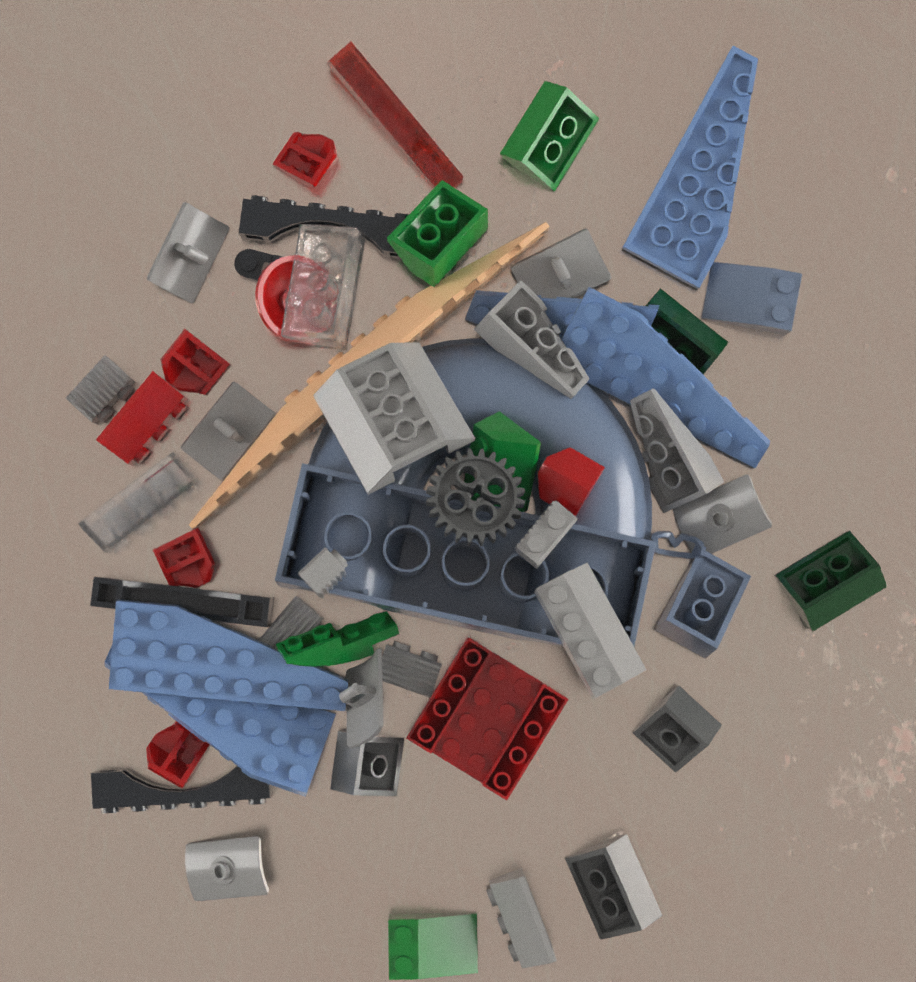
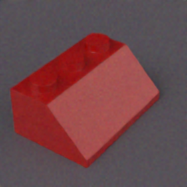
[96,371,188,466]

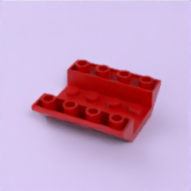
[406,637,569,801]

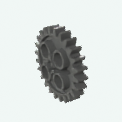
[426,448,525,546]

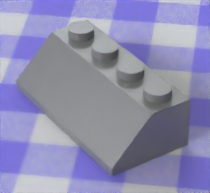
[534,562,646,699]

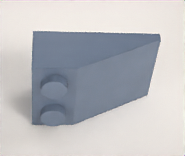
[701,262,802,335]
[655,551,751,659]

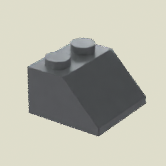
[633,685,722,773]
[330,731,404,796]

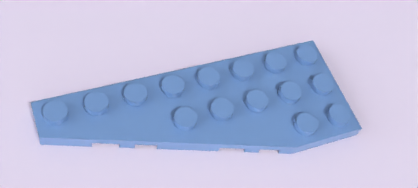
[622,46,758,289]
[561,287,770,468]
[108,599,349,711]
[104,646,336,797]

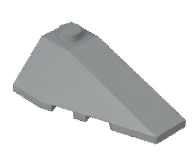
[474,280,589,399]
[630,388,724,513]

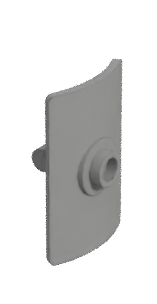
[147,202,229,303]
[510,228,612,299]
[181,382,276,482]
[673,475,772,554]
[339,648,384,748]
[185,836,269,901]

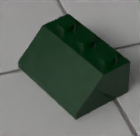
[646,288,729,375]
[775,530,887,632]

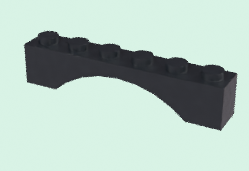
[239,195,409,258]
[90,577,273,627]
[91,766,273,813]

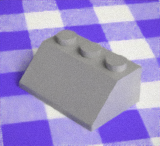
[486,868,557,969]

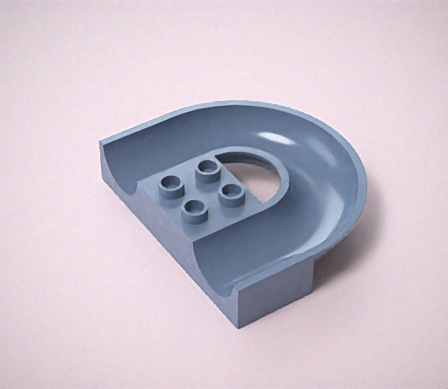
[275,338,656,647]

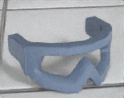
[651,531,706,559]

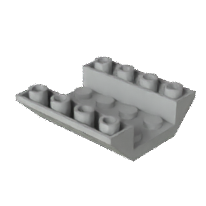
[313,342,475,495]

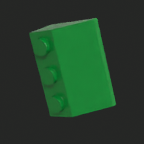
[500,81,599,191]
[387,180,488,287]
[464,411,541,512]

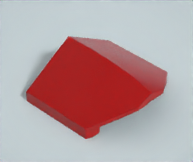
[272,132,337,187]
[160,329,230,394]
[538,447,605,516]
[153,527,215,588]
[146,721,210,789]

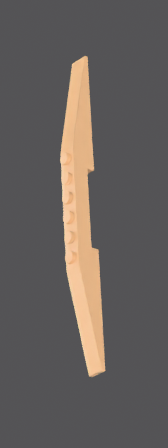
[189,222,550,529]

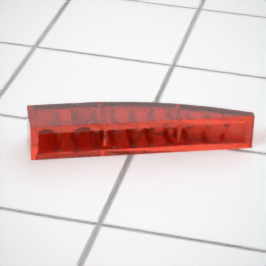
[326,41,464,188]

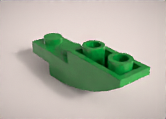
[276,611,399,667]

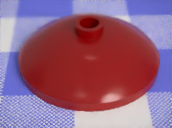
[255,255,337,343]

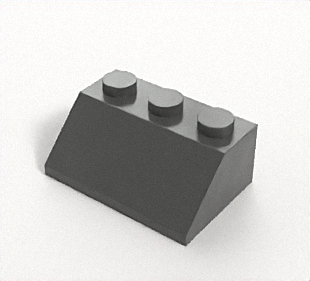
[565,834,663,940]

